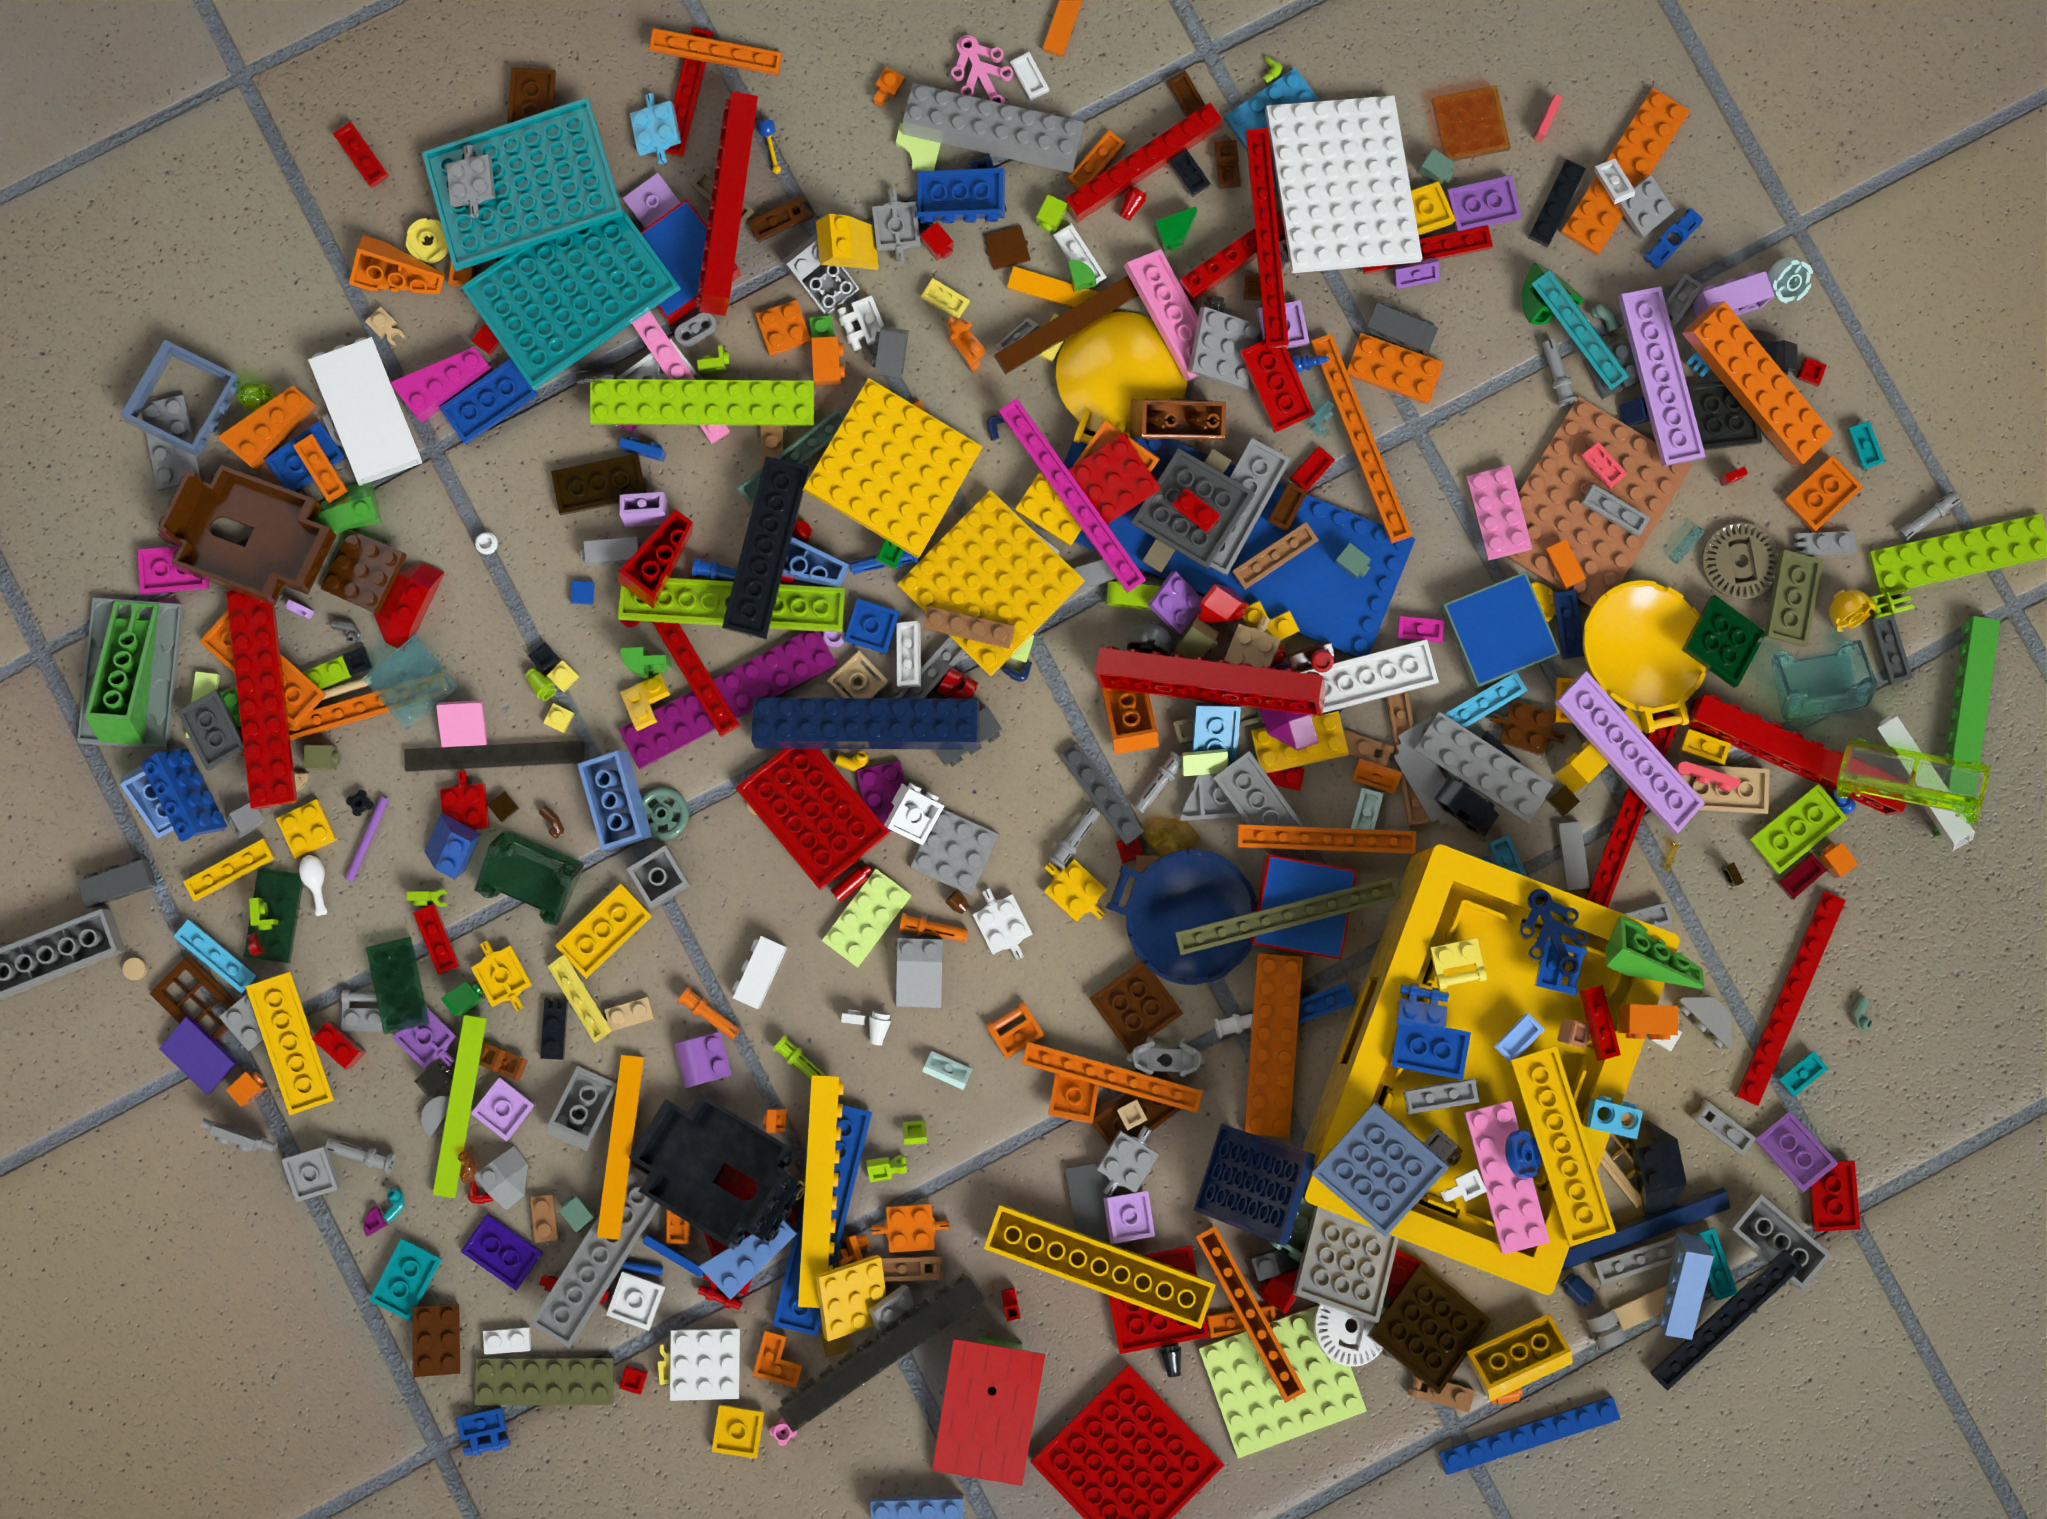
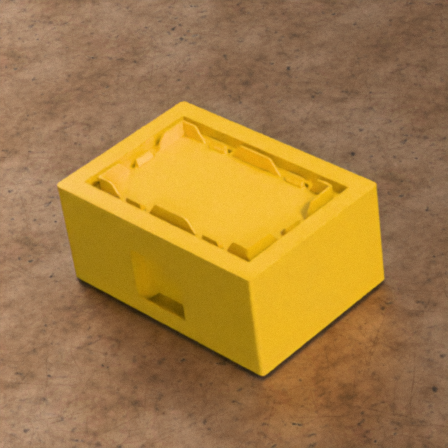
[1301,844,1680,1295]

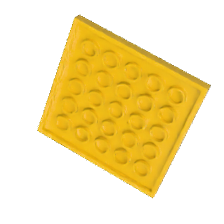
[803,378,983,558]
[897,490,1085,676]

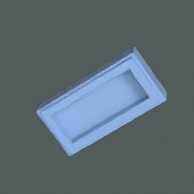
[1493,1012,1545,1063]

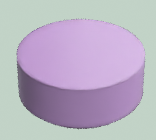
[823,630,846,648]

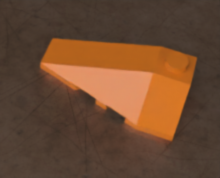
[349,235,445,294]

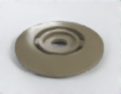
[1702,522,1779,600]

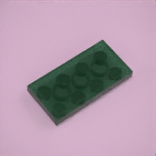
[244,868,303,963]
[366,936,430,1035]

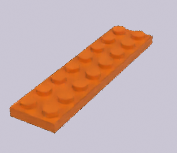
[1561,88,1690,256]
[1244,953,1303,1137]

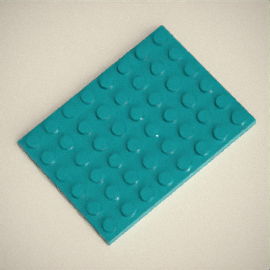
[422,97,624,271]
[461,208,681,390]

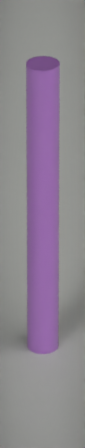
[345,796,389,882]

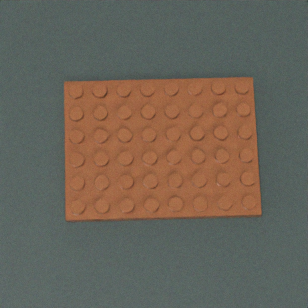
[1505,396,1692,609]

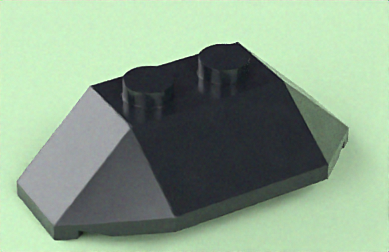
[1625,1120,1687,1215]

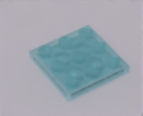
[363,635,459,730]

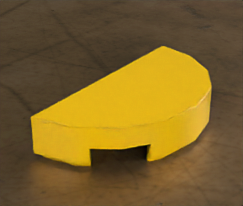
[1531,582,1555,622]

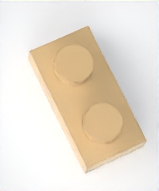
[604,997,655,1031]

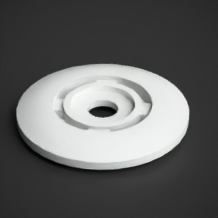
[1314,1304,1385,1366]

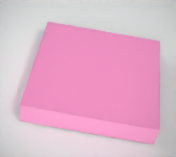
[436,700,488,747]

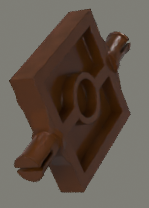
[1489,700,1565,756]

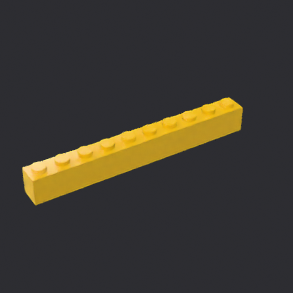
[798,1075,844,1308]

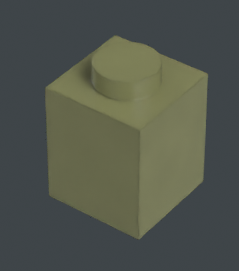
[304,745,340,770]

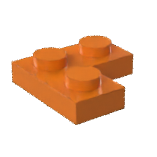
[752,1330,803,1388]

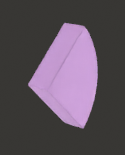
[285,599,314,619]

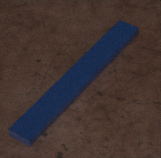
[1561,1187,1730,1271]

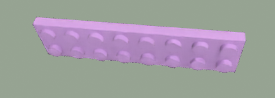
[1618,287,1706,467]
[1554,671,1705,834]

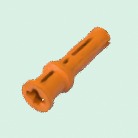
[899,913,968,943]
[677,986,741,1040]

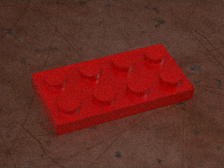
[1239,340,1315,433]

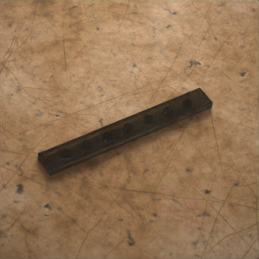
[404,740,585,772]

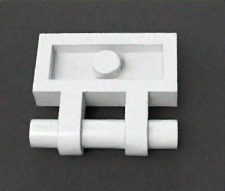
[837,295,884,351]

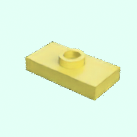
[921,278,970,318]

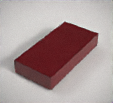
[1777,853,1827,900]

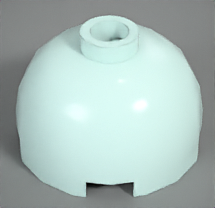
[1767,257,1813,303]

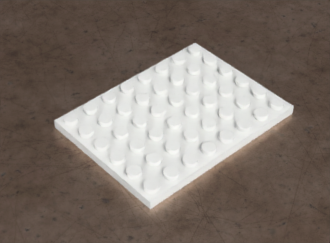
[1265,96,1423,273]

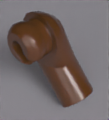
[539,806,564,839]

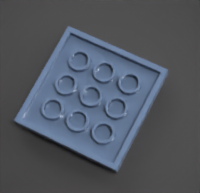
[1311,1101,1449,1237]

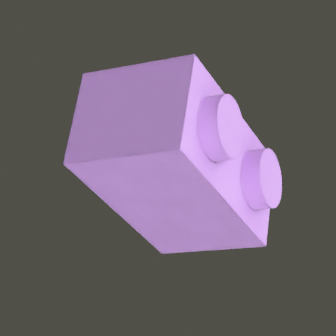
[619,492,670,527]

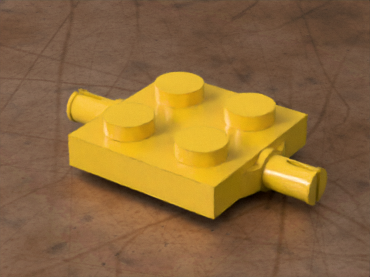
[1043,859,1107,923]
[471,940,533,1012]

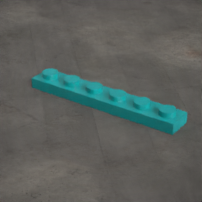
[1532,270,1630,390]

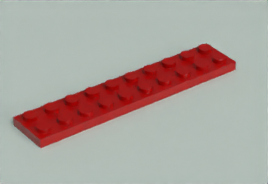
[226,590,298,810]

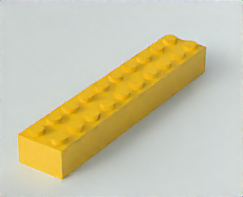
[984,1203,1216,1329]

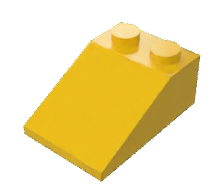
[816,214,879,270]

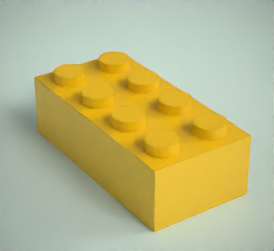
[1467,1313,1573,1402]

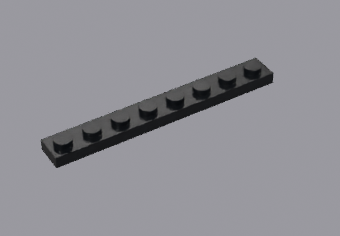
[1650,1249,1803,1391]

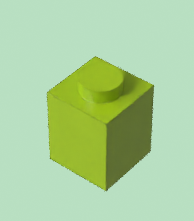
[1036,195,1068,233]

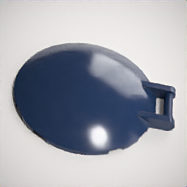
[1105,849,1257,985]

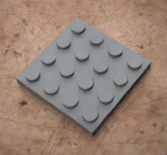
[1293,1206,1399,1323]

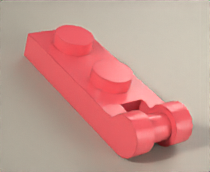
[1673,761,1741,792]

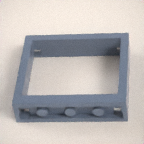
[120,339,241,457]

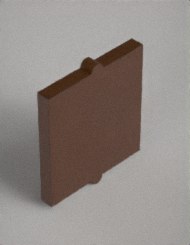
[984,226,1031,270]

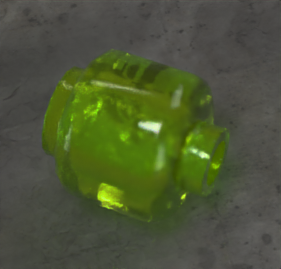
[238,382,274,411]

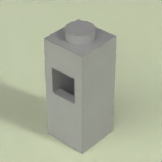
[581,537,641,567]

